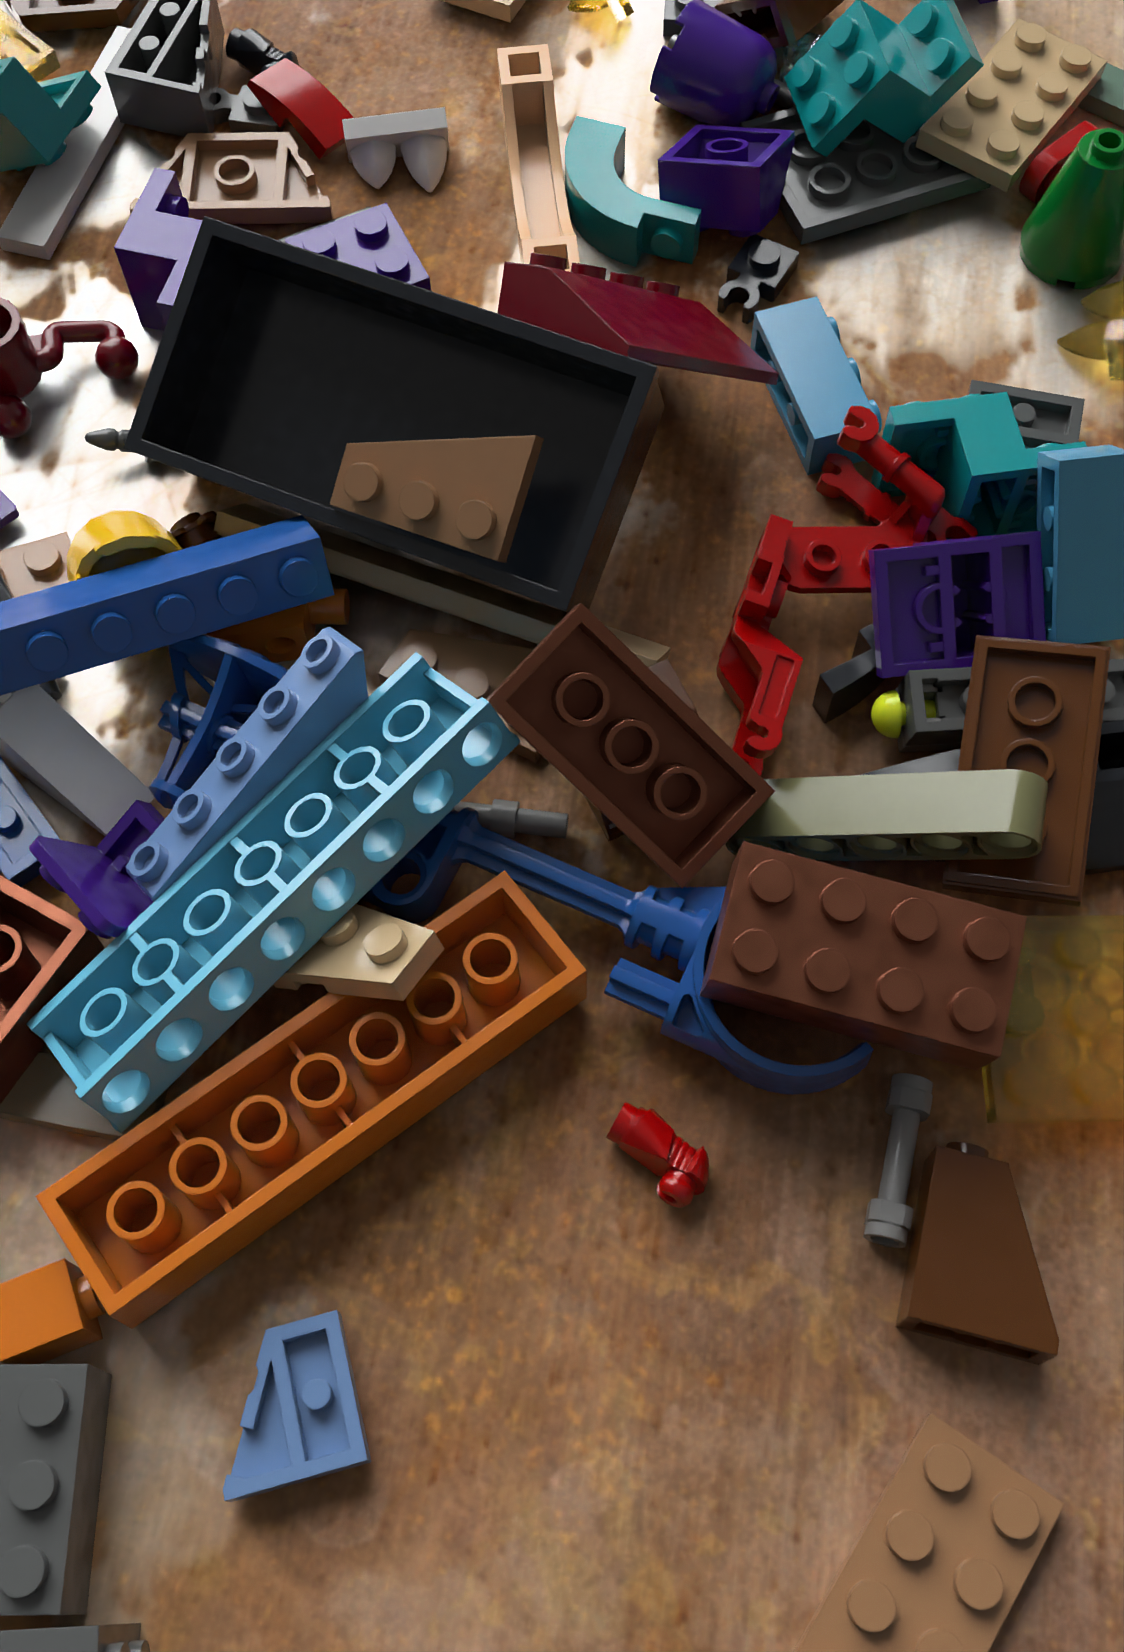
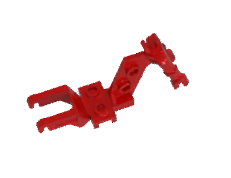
[716,406,978,776]

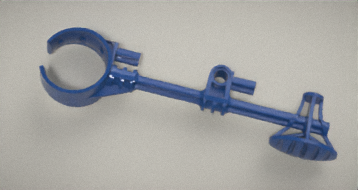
[148,634,874,1094]

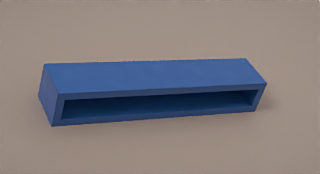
[0,515,335,696]

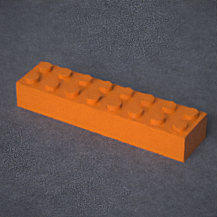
[35,870,587,1329]

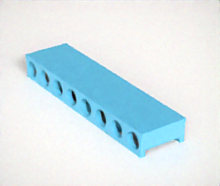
[26,652,521,1133]

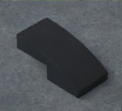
[812,624,886,723]

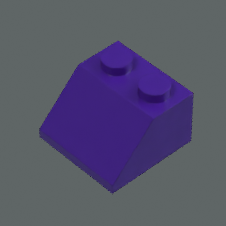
[658,125,795,237]

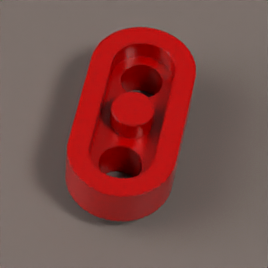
[1019,121,1099,205]

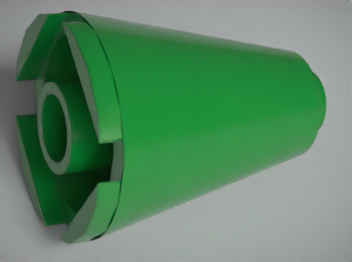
[1019,128,1124,289]

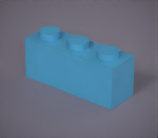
[750,296,882,475]
[1036,445,1124,644]

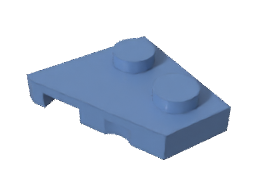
[223,1310,371,1502]

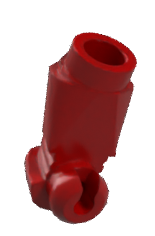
[606,1101,709,1208]

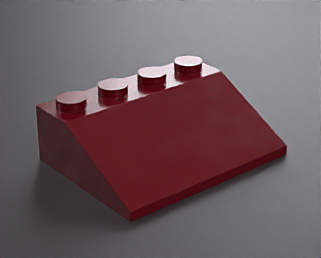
[497,253,779,385]

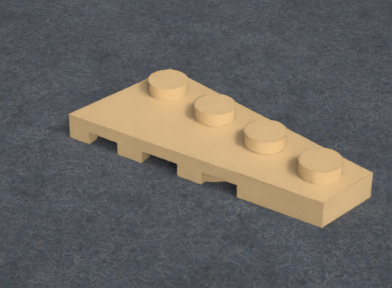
[274,904,444,1001]

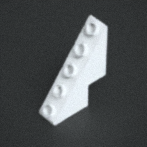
[0,685,154,836]

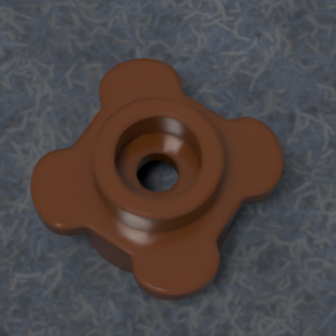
[170,511,223,549]

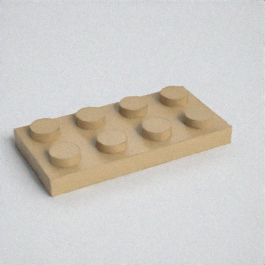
[915,18,1108,192]

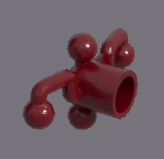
[0,297,139,439]

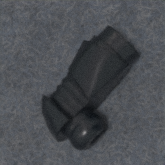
[226,28,299,76]

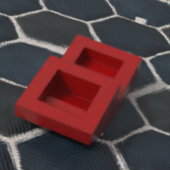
[247,58,354,160]

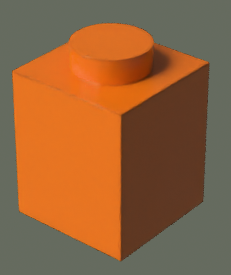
[0,1258,106,1364]

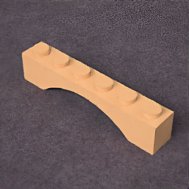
[497,44,580,272]

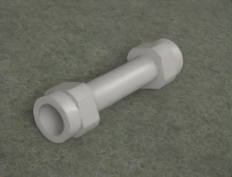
[863,1073,933,1248]

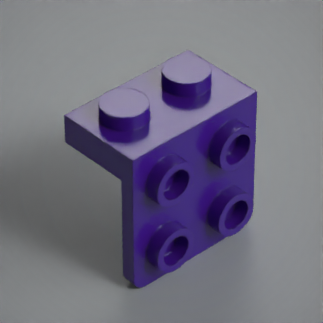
[29,800,165,939]

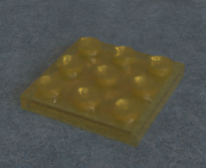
[982,915,1124,1123]

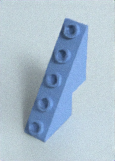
[125,627,368,902]

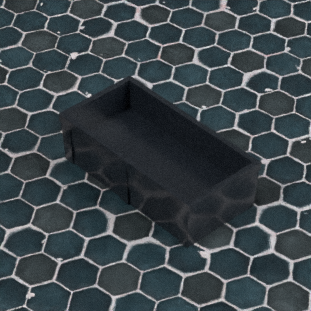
[123,216,665,613]

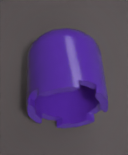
[650,0,780,127]

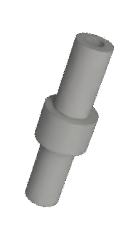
[454,799,569,839]

